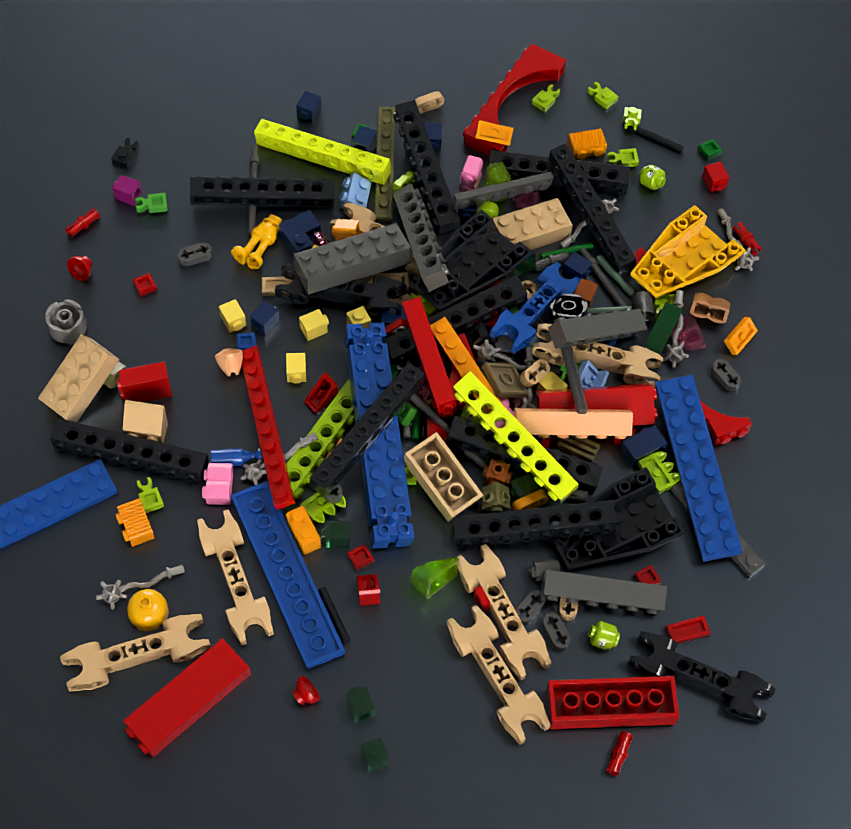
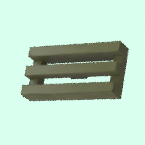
[557,435,600,462]

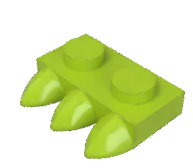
[637,452,680,494]
[300,491,346,523]

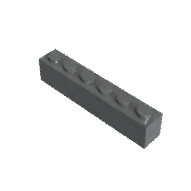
[548,308,647,349]
[541,570,667,615]

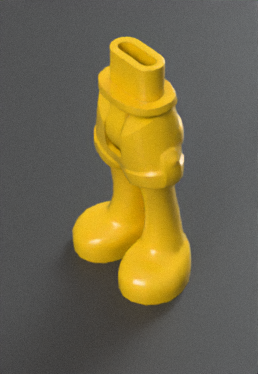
[231,214,282,269]

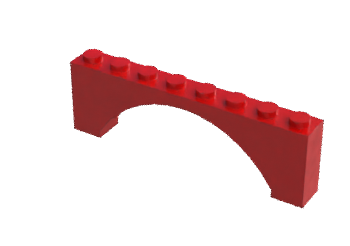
[463,43,567,157]

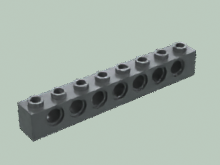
[392,183,450,292]

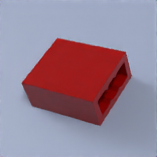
[116,361,172,403]

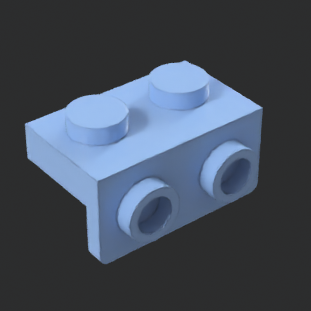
[339,173,372,209]
[578,360,609,388]

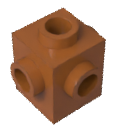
[483,459,512,486]

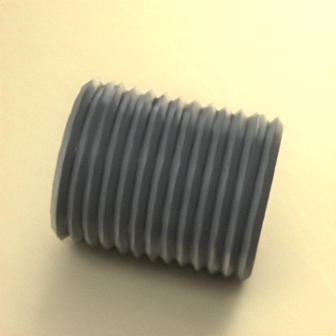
[632,291,655,321]

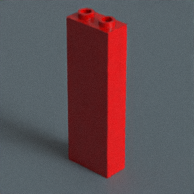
[402,297,458,418]
[536,384,657,426]
[123,638,251,757]

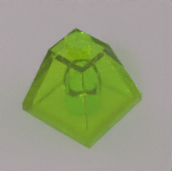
[411,557,459,600]

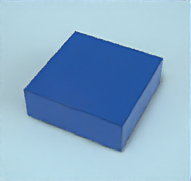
[236,332,256,351]

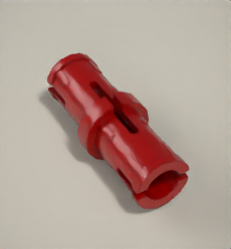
[65,208,100,238]
[733,222,762,255]
[606,731,633,776]

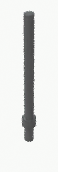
[248,145,260,236]
[579,248,643,334]
[411,393,487,468]

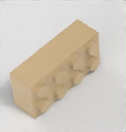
[492,198,573,250]
[38,334,119,422]
[403,432,484,522]

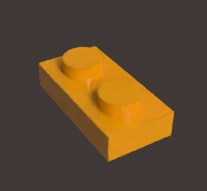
[476,120,514,146]
[724,317,758,355]

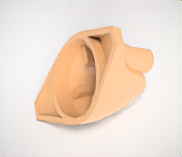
[215,348,243,377]

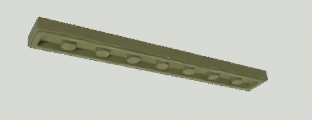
[374,107,395,222]

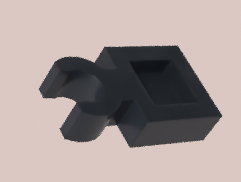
[111,138,139,168]

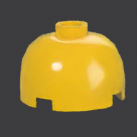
[127,589,169,632]

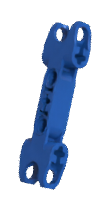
[489,262,581,353]

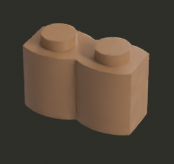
[690,293,730,323]

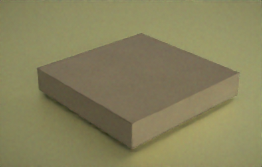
[482,362,528,398]

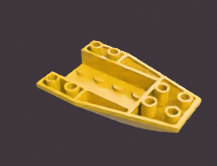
[630,205,746,299]

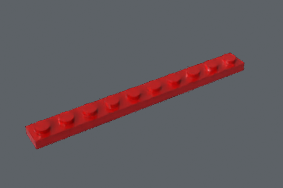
[242,345,295,510]

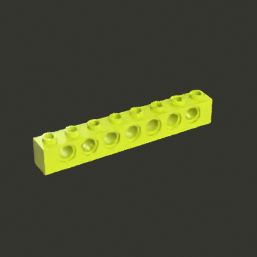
[254,119,391,185]
[453,371,578,503]

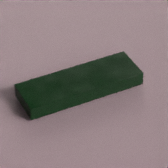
[644,302,683,355]

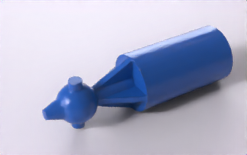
[210,448,264,466]

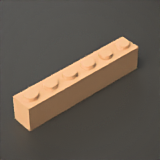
[514,408,633,439]

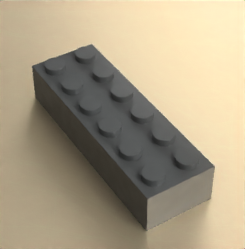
[294,223,411,294]

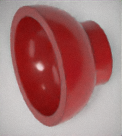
[67,256,93,281]
[292,675,320,705]

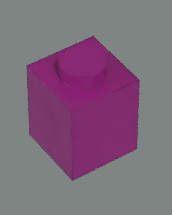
[112,175,142,206]

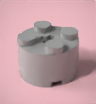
[45,299,87,345]

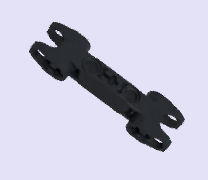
[275,264,407,317]
[627,631,776,723]

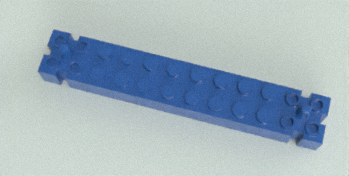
[344,323,415,549]

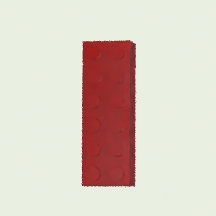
[546,676,680,729]

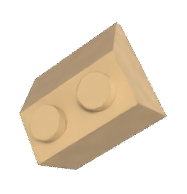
[123,400,168,443]

